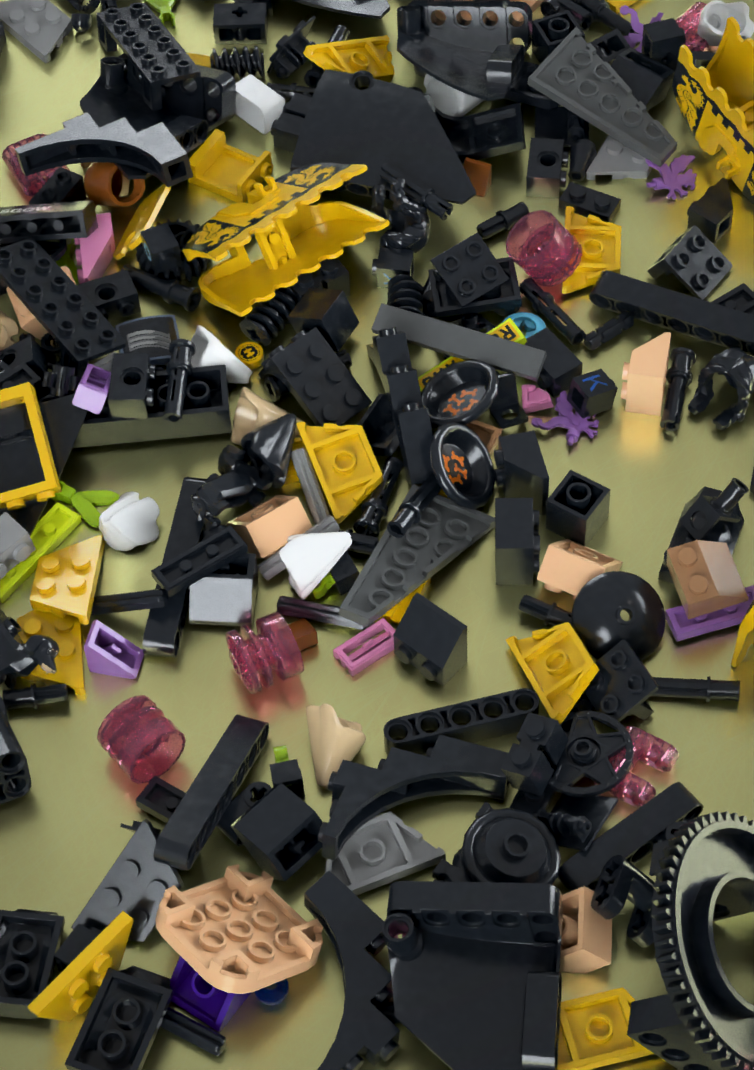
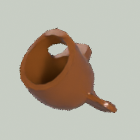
[84,162,146,208]

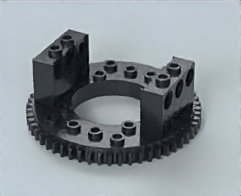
[627,811,754,1070]

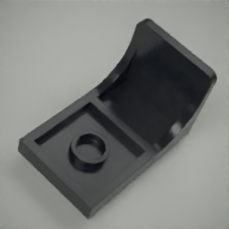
[424,94,526,164]
[258,327,372,427]

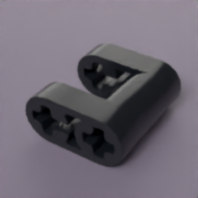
[591,855,655,947]

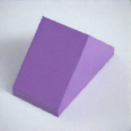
[84,619,144,679]

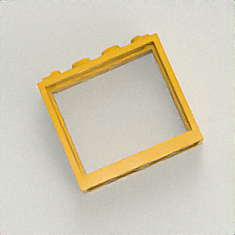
[0,382,62,510]

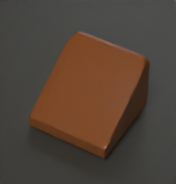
[463,157,492,197]
[276,618,318,656]

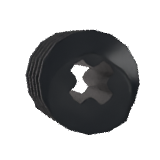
[210,45,265,80]
[387,274,423,315]
[239,287,298,346]

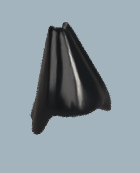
[241,413,296,488]

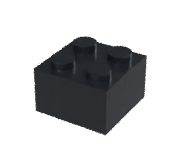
[495,498,540,585]

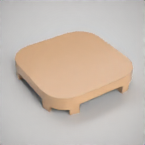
[155,864,323,994]

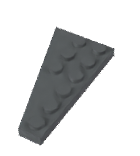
[528,26,677,167]
[338,484,495,627]

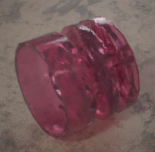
[506,210,582,287]
[226,611,304,695]
[97,695,186,784]

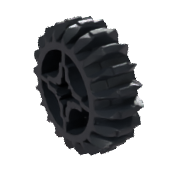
[136,218,211,283]

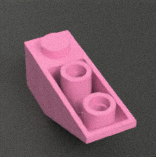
[74,213,116,284]

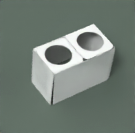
[235,74,285,135]

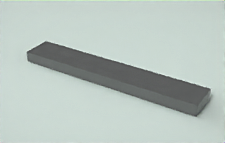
[371,303,547,381]

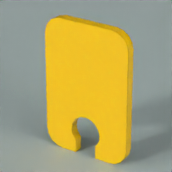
[113,184,171,260]

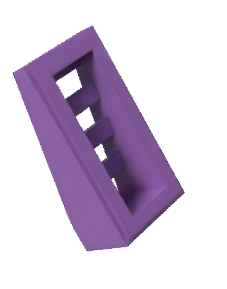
[72,364,111,414]

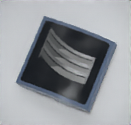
[115,315,180,365]

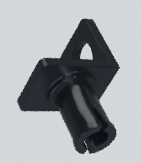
[489,370,528,429]
[680,478,749,540]

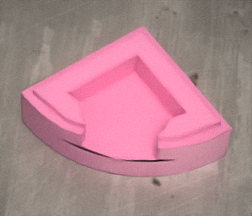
[521,384,554,414]

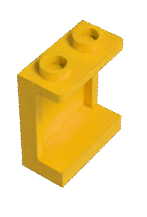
[188,129,273,203]

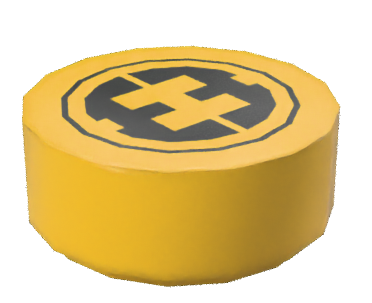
[235,342,264,370]

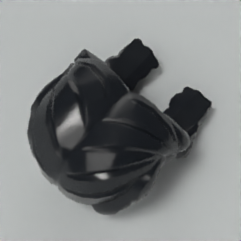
[371,178,431,253]
[688,348,754,430]

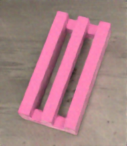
[333,617,396,677]

